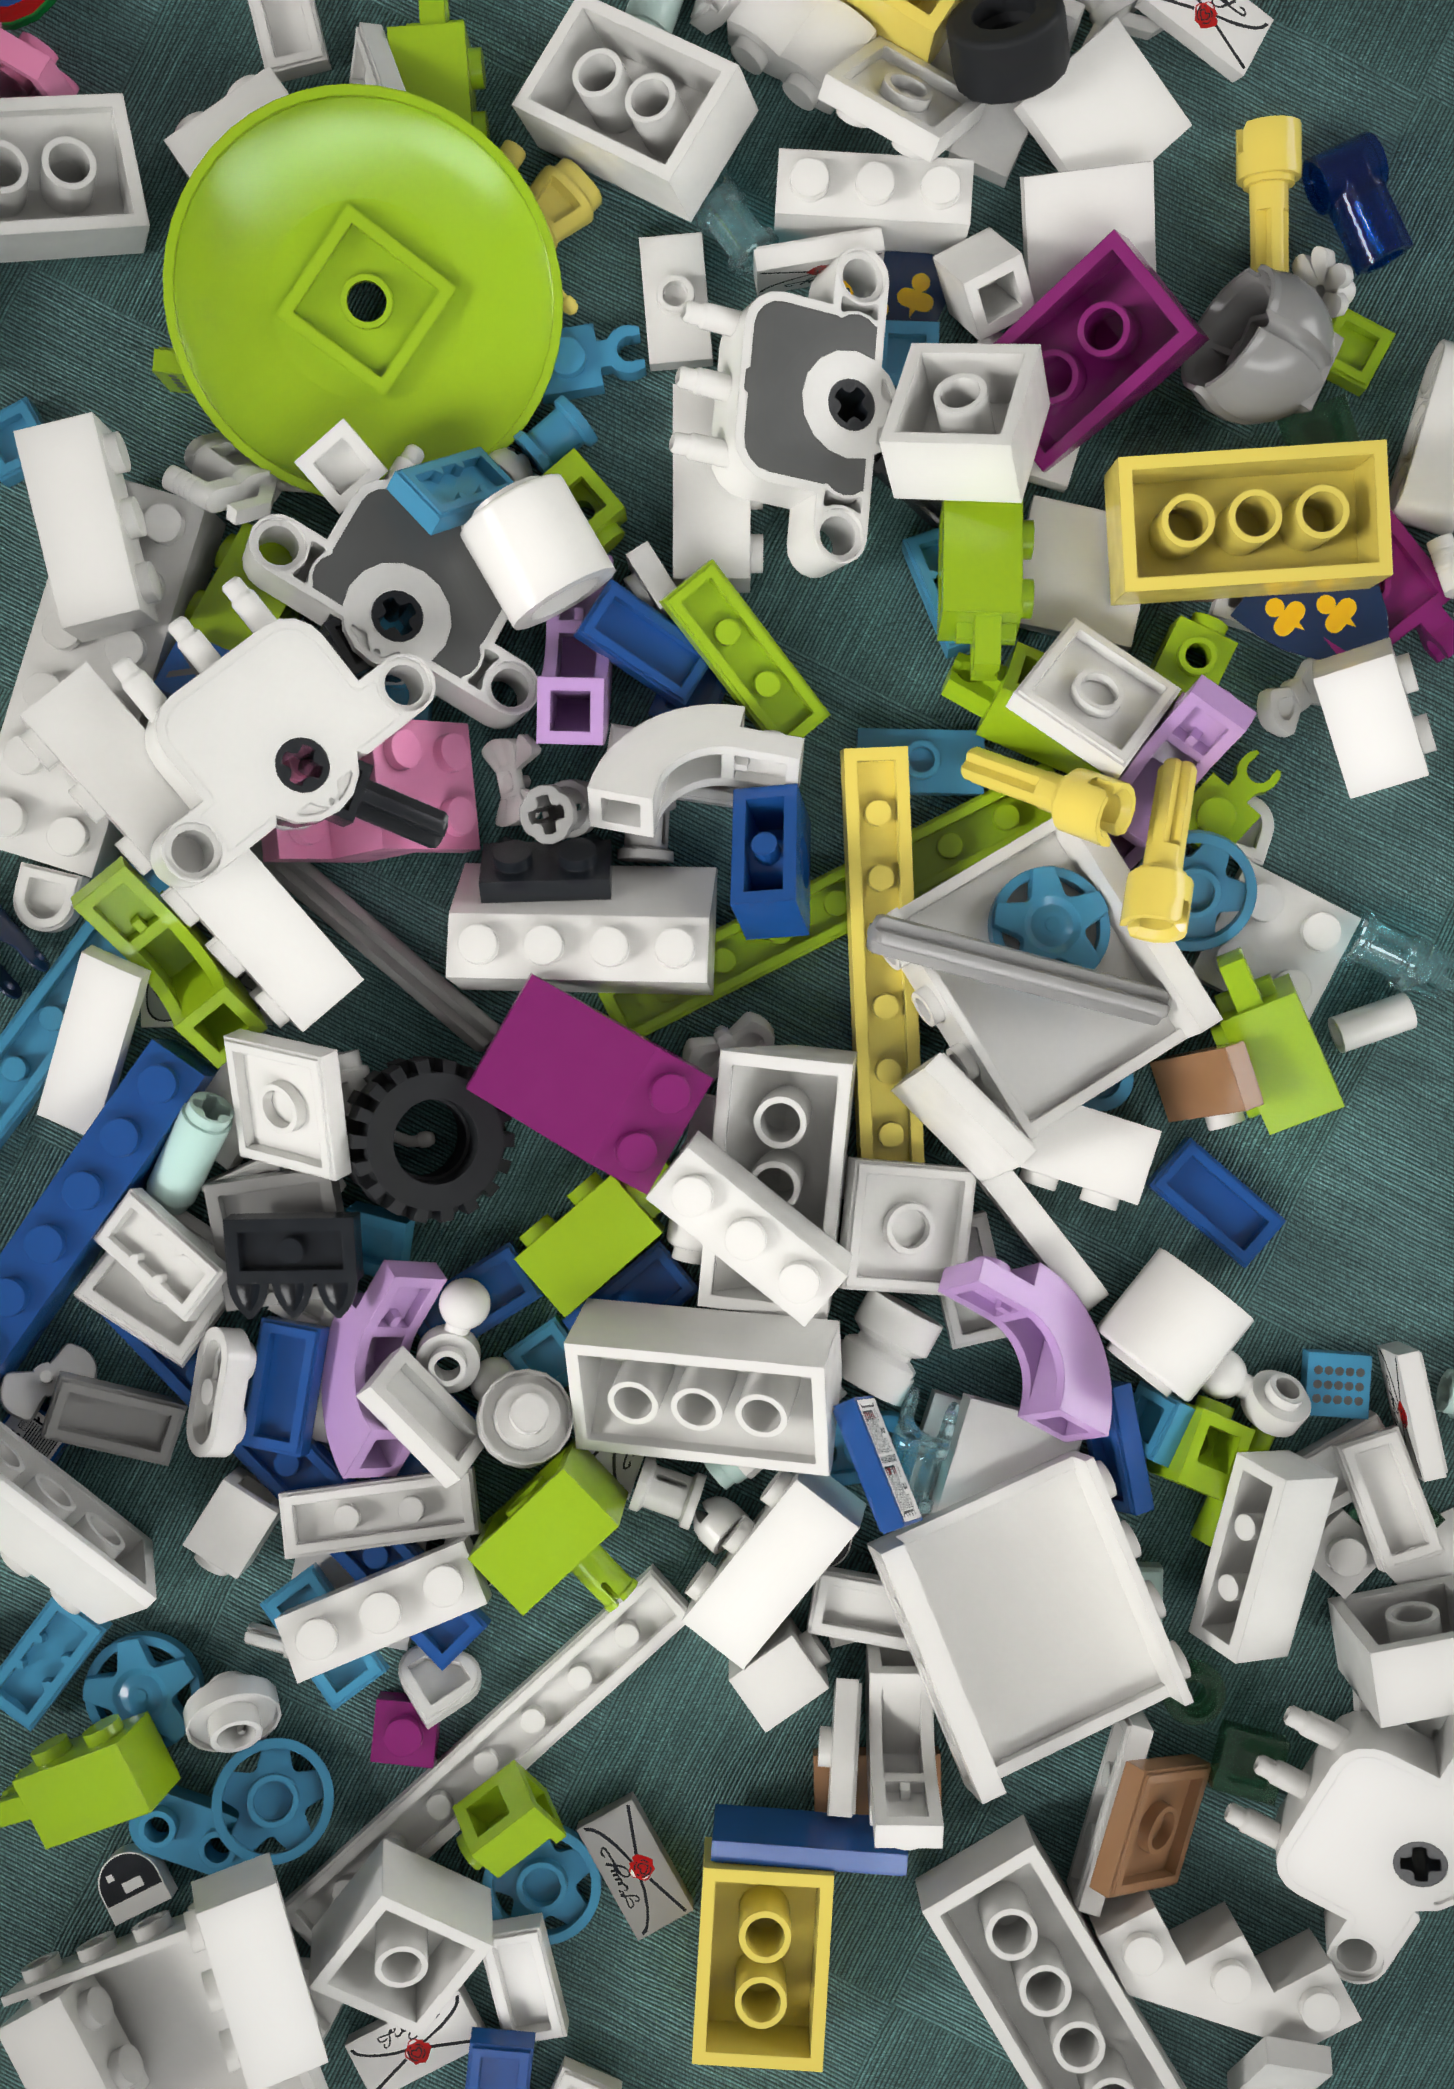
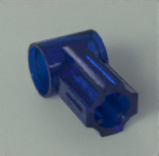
[1302,131,1414,276]

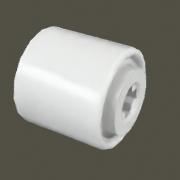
[460,474,616,630]
[1097,1248,1254,1402]

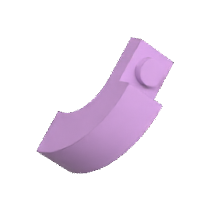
[536,555,614,745]
[1108,674,1257,870]
[938,1256,1112,1442]
[322,1260,448,1479]

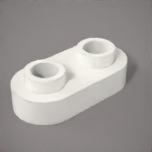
[186,1327,257,1458]

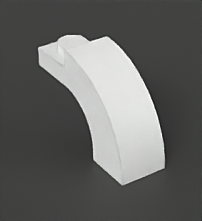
[587,704,805,838]
[865,1644,944,1850]

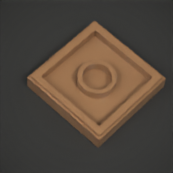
[1089,1754,1211,1898]

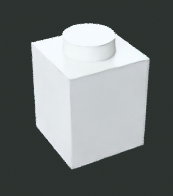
[933,227,1035,341]
[182,1466,281,1579]
[728,1617,831,1733]

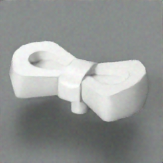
[1257,658,1321,738]
[682,1012,775,1084]
[0,1343,97,1422]

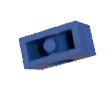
[730,784,811,940]

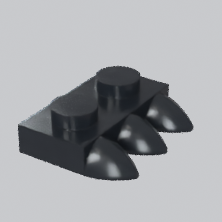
[479,833,613,903]
[223,1211,364,1319]

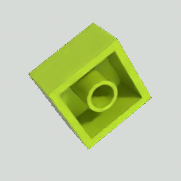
[467,1437,638,1616]

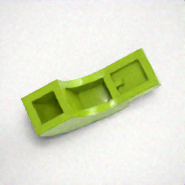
[71,856,268,1069]

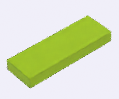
[659,559,831,738]

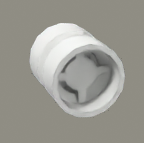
[841,1291,943,1406]

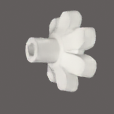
[1292,246,1356,320]

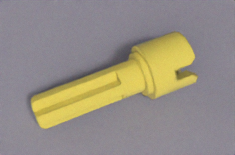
[1236,115,1302,272]
[961,746,1136,847]
[1119,758,1197,943]

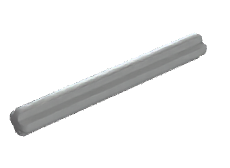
[250,840,500,1052]
[866,914,1170,1025]

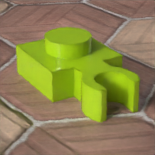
[1189,750,1281,850]

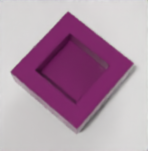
[370,1691,441,1769]

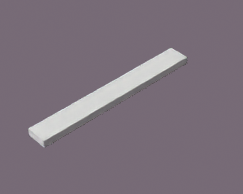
[284,1564,689,1946]

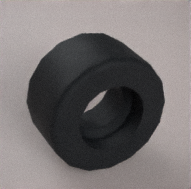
[946,0,1070,105]

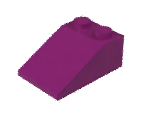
[993,229,1210,472]
[466,973,714,1195]

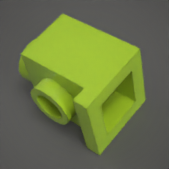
[542,448,628,554]
[1150,612,1238,705]
[1146,1395,1255,1502]
[452,1760,567,1878]

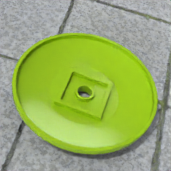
[163,83,563,497]

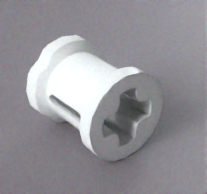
[628,1456,707,1530]

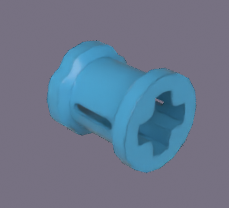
[513,395,598,476]

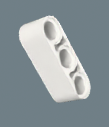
[1389,339,1454,535]

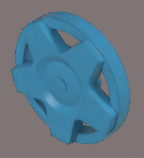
[1137,830,1257,951]
[988,866,1110,970]
[83,1631,205,1748]
[211,1737,334,1865]
[482,1825,602,1945]

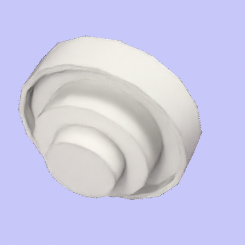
[476,1369,573,1468]
[183,1671,282,1753]

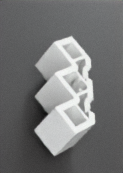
[1088,1890,1362,2044]

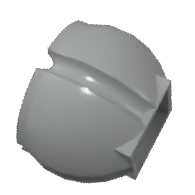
[1181,264,1344,425]

